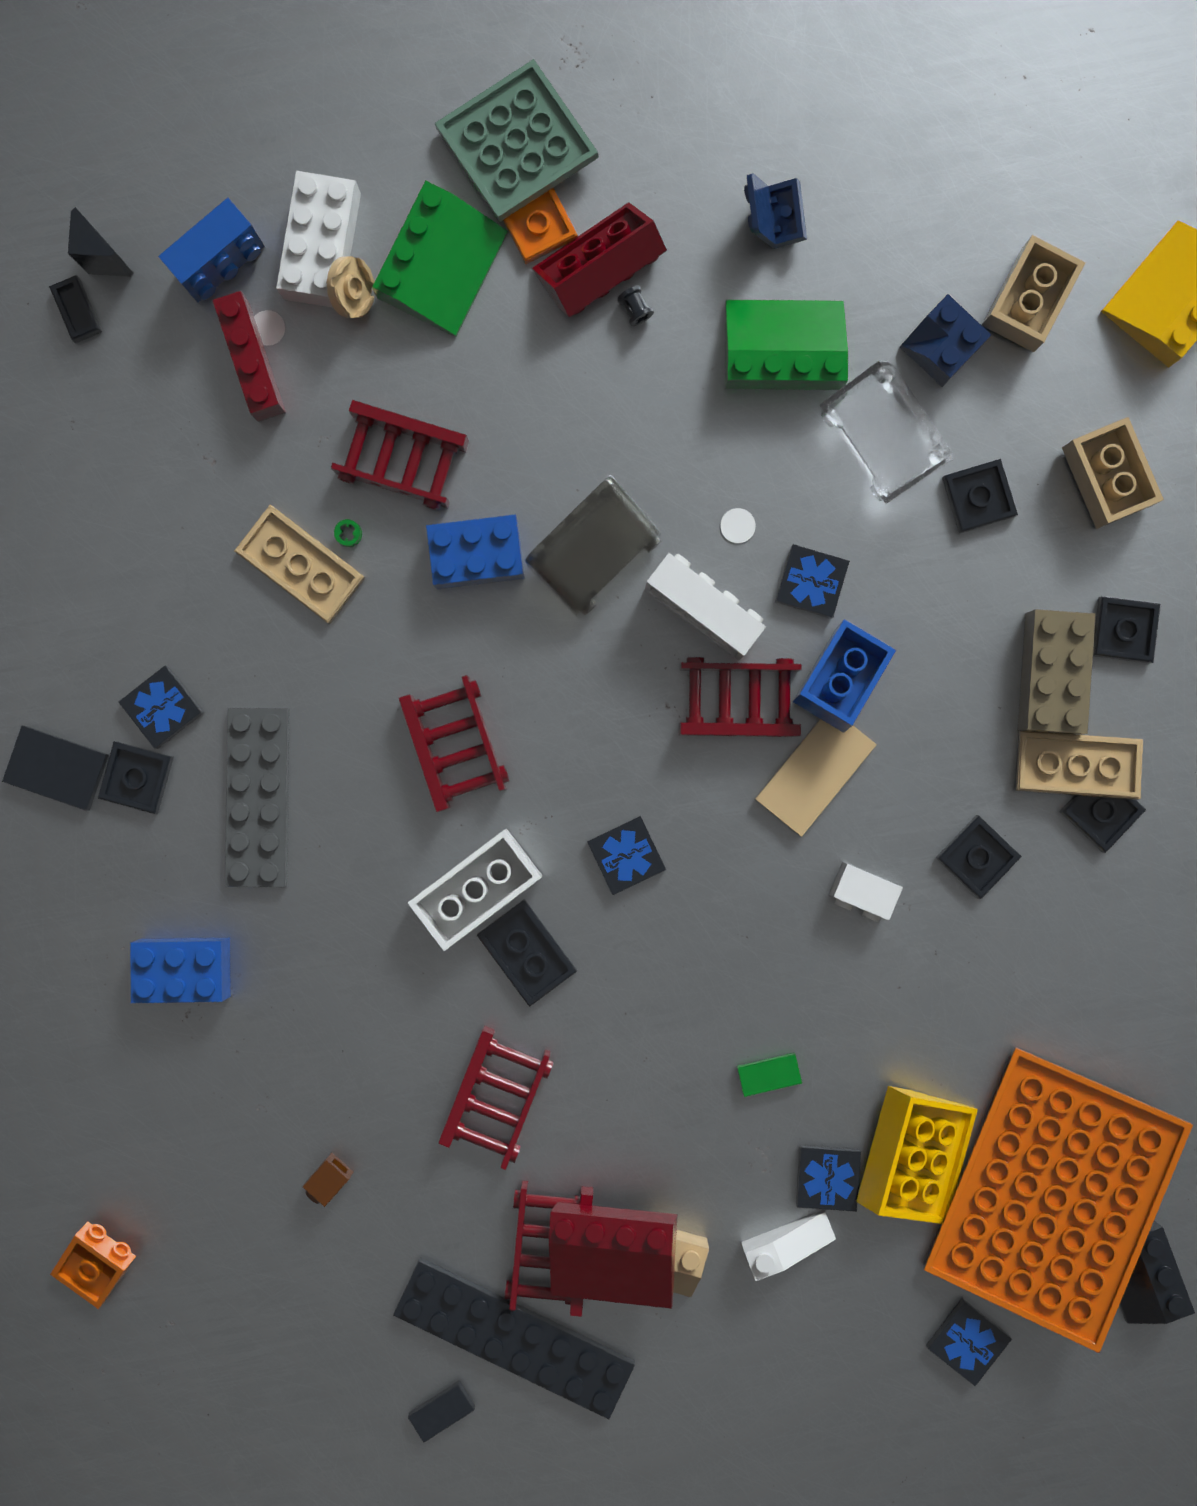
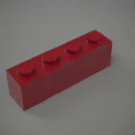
[212,291,286,422]

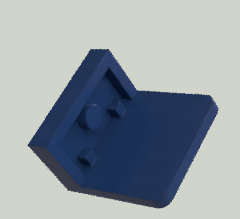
[744,173,807,249]

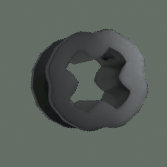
[617,285,654,326]

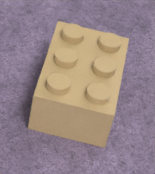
[982,235,1086,352]
[1062,417,1164,529]

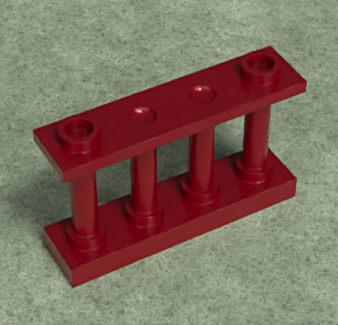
[331,400,469,510]
[679,657,802,737]
[399,675,510,812]
[438,1026,554,1170]
[505,1181,593,1317]

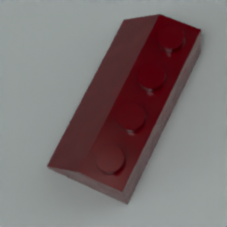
[532,202,667,317]

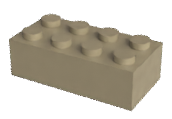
[1017,609,1096,735]

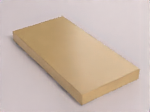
[234,504,365,624]
[755,719,877,837]
[1016,731,1143,800]

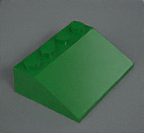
[372,180,508,337]
[725,300,848,390]

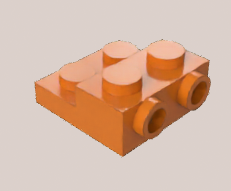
[50,1222,136,1309]

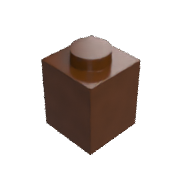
[302,1152,354,1207]

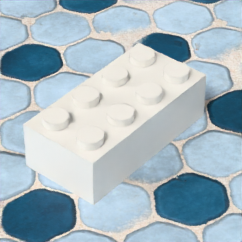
[276,171,361,308]
[645,553,766,661]
[408,828,542,951]

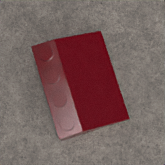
[549,1202,678,1309]

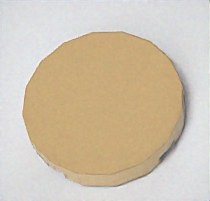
[326,256,374,318]

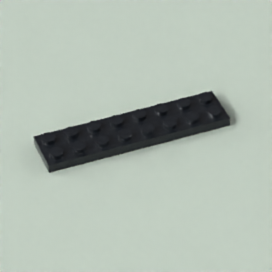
[393,1257,635,1419]

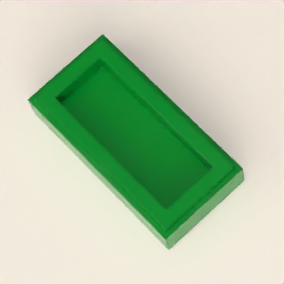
[737,1052,802,1097]

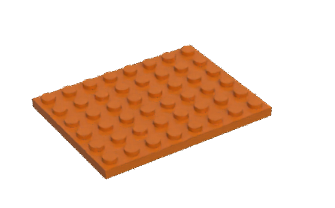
[924,1047,1193,1353]

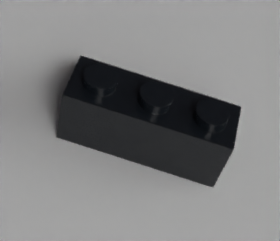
[1119,1220,1195,1324]

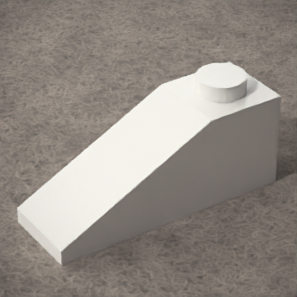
[741,1210,836,1281]

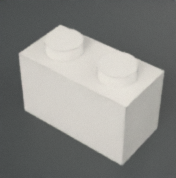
[829,862,903,923]

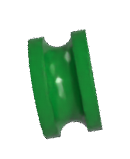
[334,519,362,547]

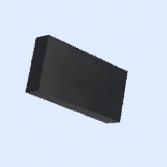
[49,275,102,343]
[408,1381,475,1443]

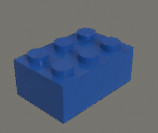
[158,197,265,303]
[426,514,525,589]
[793,619,896,733]
[130,937,231,1003]

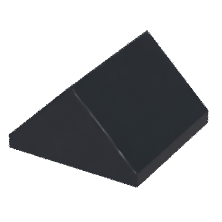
[68,207,134,277]

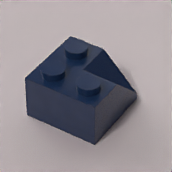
[900,294,991,387]

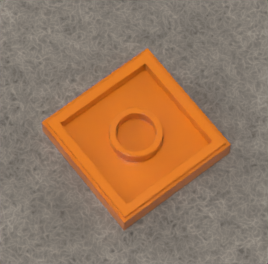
[503,188,578,265]

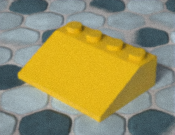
[1101,220,1197,368]
[856,1086,978,1224]

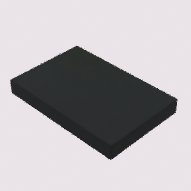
[2,725,109,811]
[477,899,577,1007]

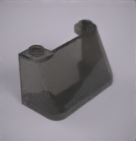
[525,476,661,617]

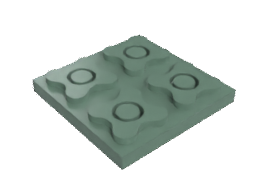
[435,59,599,222]

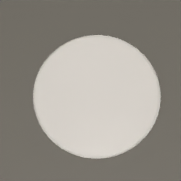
[254,310,285,346]
[720,508,756,543]

